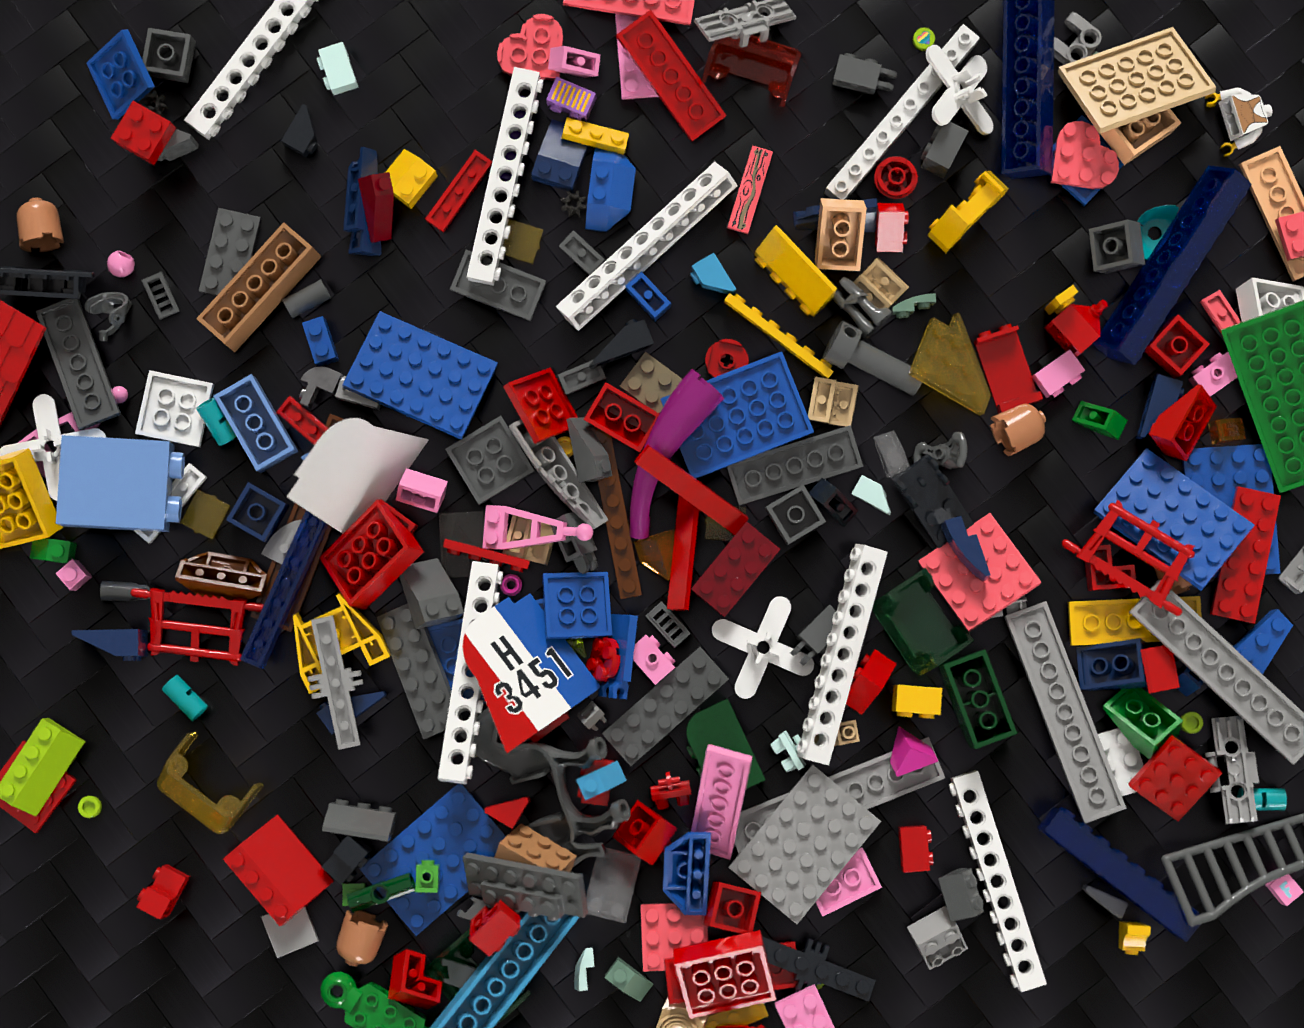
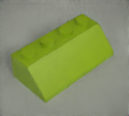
[0,718,85,816]

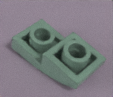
[891,293,936,318]

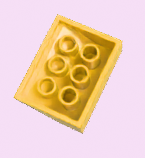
[755,225,837,317]
[0,448,63,549]

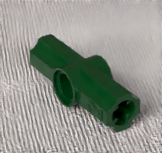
[347,872,416,912]

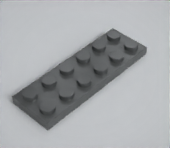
[36,298,121,430]
[727,425,863,506]
[376,603,463,739]
[602,647,729,766]

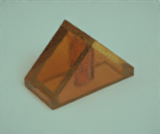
[1208,418,1246,445]

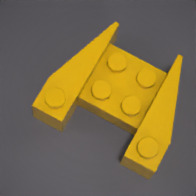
[928,171,1009,253]
[293,592,391,694]

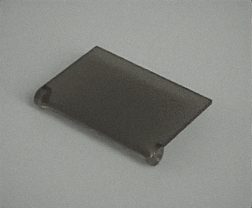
[439,511,486,578]

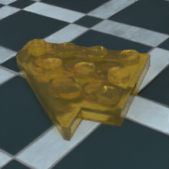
[909,312,991,416]

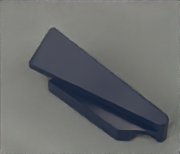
[343,147,382,256]
[793,198,877,232]

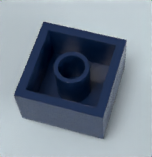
[226,482,290,543]

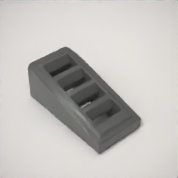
[141,271,180,320]
[646,601,691,648]
[1082,884,1128,919]

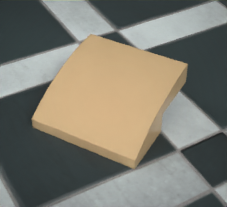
[846,257,909,308]
[808,377,859,427]
[502,515,554,566]

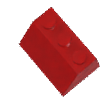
[583,382,660,453]

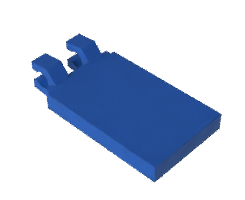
[598,614,638,699]

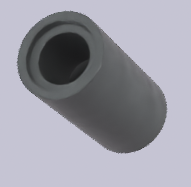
[282,279,331,318]

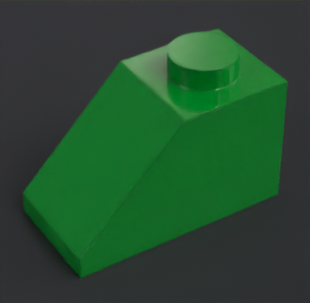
[1072,401,1128,440]
[30,538,77,564]

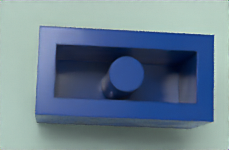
[625,271,671,321]
[302,316,339,367]

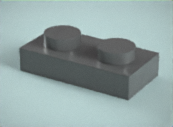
[559,230,605,276]
[558,360,606,396]

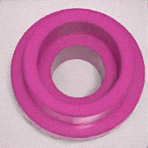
[500,574,522,596]

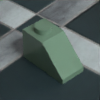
[605,957,653,1002]

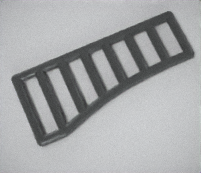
[1161,813,1304,926]

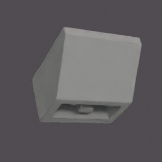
[907,906,968,970]

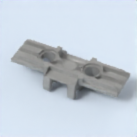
[694,0,796,47]
[1205,716,1260,824]

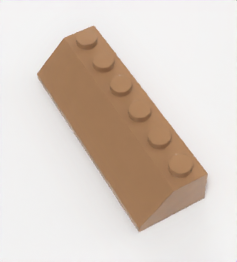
[196,222,322,352]

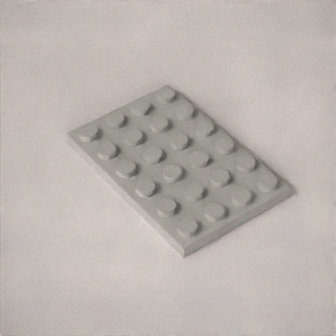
[729,765,881,924]

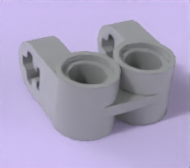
[1044,12,1101,65]

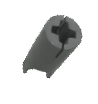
[100,581,150,601]

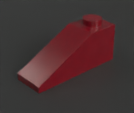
[358,172,394,243]

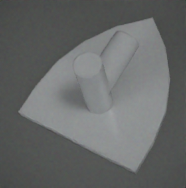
[261,519,310,573]

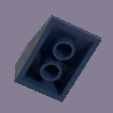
[531,119,589,193]
[72,629,148,661]
[1076,638,1148,691]

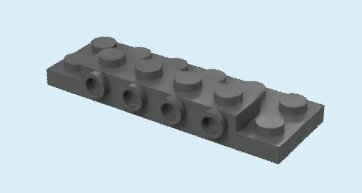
[463,853,588,921]

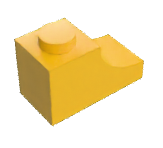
[1118,921,1150,955]

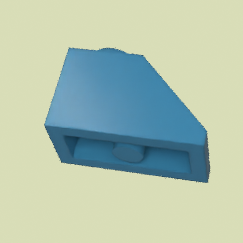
[690,253,736,295]
[576,760,627,800]

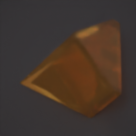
[634,529,675,581]

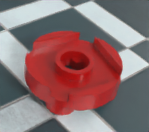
[705,339,749,378]
[586,637,620,682]

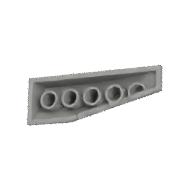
[509,419,608,529]

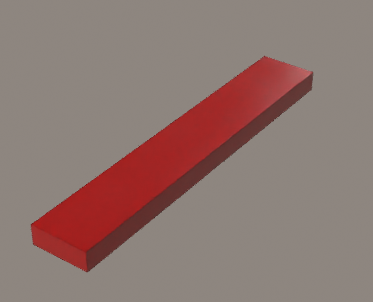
[634,444,749,535]
[667,480,702,611]

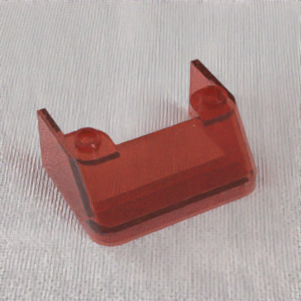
[701,35,801,107]

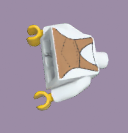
[1205,88,1273,157]

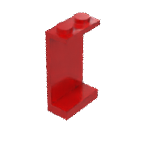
[974,324,1043,414]

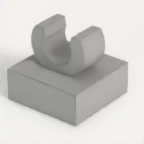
[577,701,606,731]

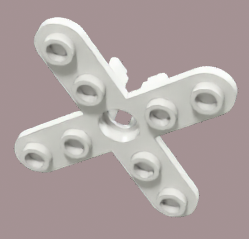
[926,45,993,135]
[0,394,106,501]
[712,596,814,699]

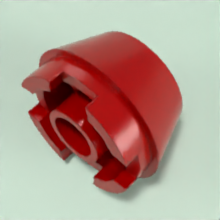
[874,156,918,199]

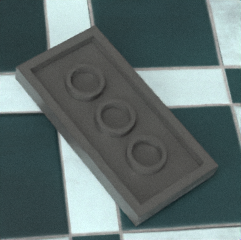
[199,208,262,296]
[450,250,546,322]

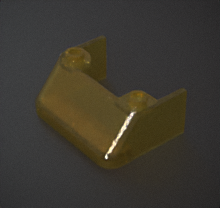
[157,732,264,834]

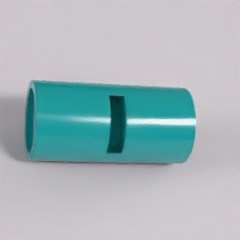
[196,398,236,446]
[162,675,208,721]
[1237,788,1287,810]

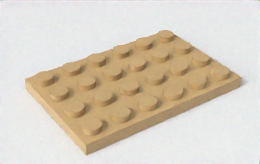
[1058,27,1216,134]

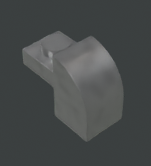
[299,367,343,409]

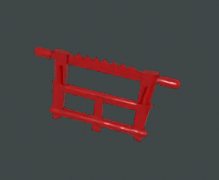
[1061,500,1195,616]
[130,588,266,666]

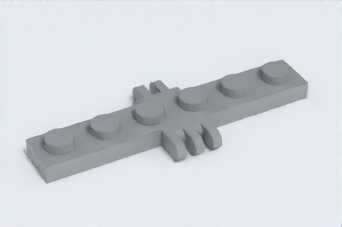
[307,615,363,750]

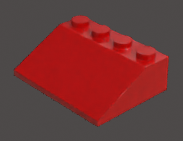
[319,499,424,610]
[223,815,334,926]
[673,930,776,1019]

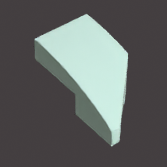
[852,475,891,515]
[574,948,594,991]

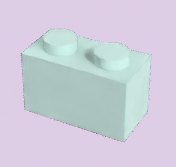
[317,42,358,95]

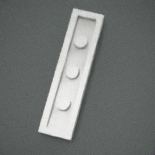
[134,463,207,544]

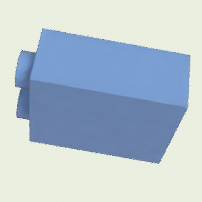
[56,435,185,532]

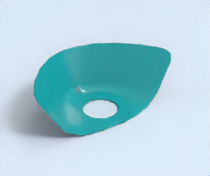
[1137,205,1179,259]

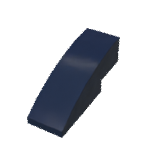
[941,516,991,581]

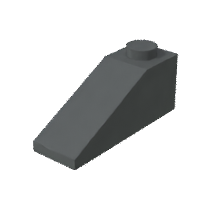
[567,417,613,483]

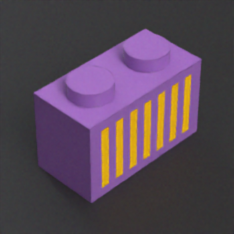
[546,76,597,122]

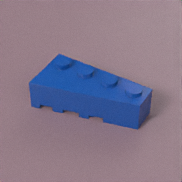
[1233,609,1293,674]

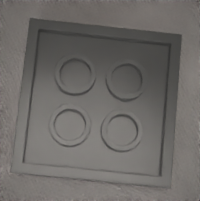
[445,416,535,505]

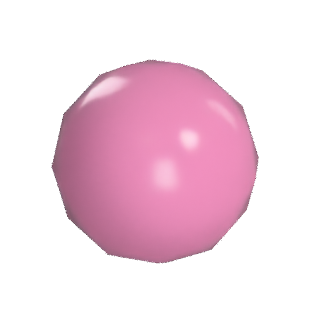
[107,250,135,278]

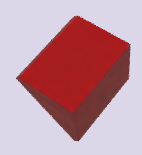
[1141,645,1180,693]
[484,795,531,829]

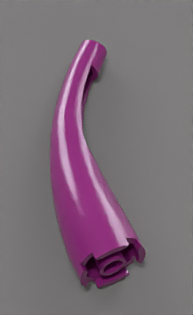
[630,369,724,539]

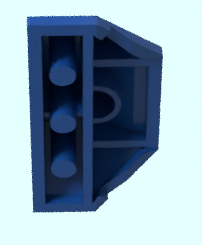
[585,148,636,232]
[663,832,711,915]

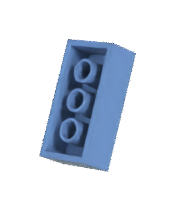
[214,374,298,473]

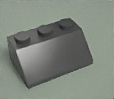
[322,799,397,841]

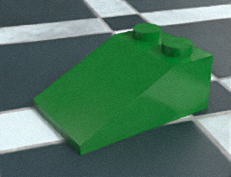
[1103,688,1183,759]

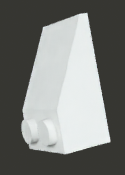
[1236,278,1304,322]

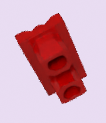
[650,772,691,810]

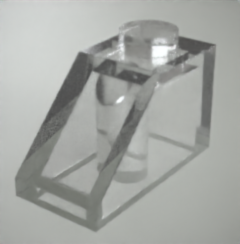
[873,430,909,478]

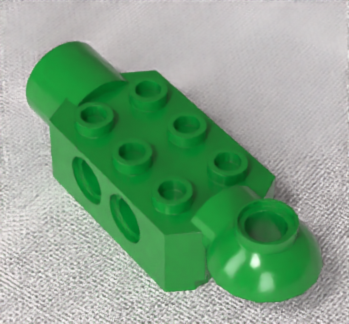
[321,972,428,1028]

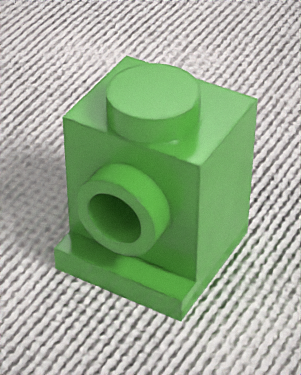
[415,860,440,893]

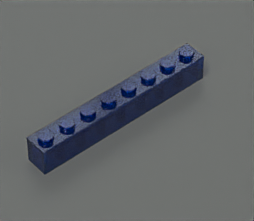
[240,510,328,669]

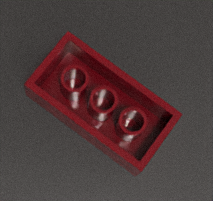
[691,522,780,617]

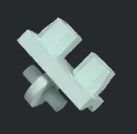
[771,731,806,772]

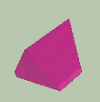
[890,727,938,777]

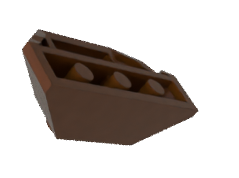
[175,552,267,601]

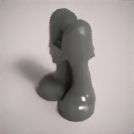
[832,277,893,341]

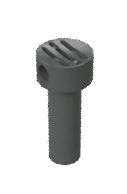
[822,321,925,396]

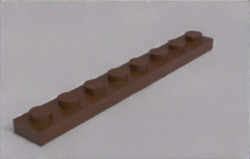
[592,427,642,599]

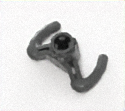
[914,432,968,470]

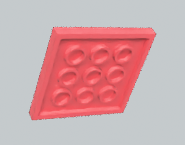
[918,513,1041,632]

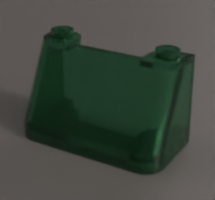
[872,567,974,675]

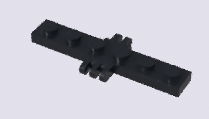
[762,937,876,1001]

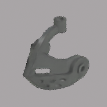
[85,292,132,341]

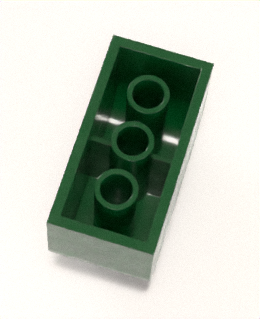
[940,650,1017,749]
[686,699,765,789]

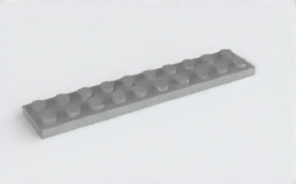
[1129,580,1304,764]
[1004,601,1127,824]
[735,737,945,853]

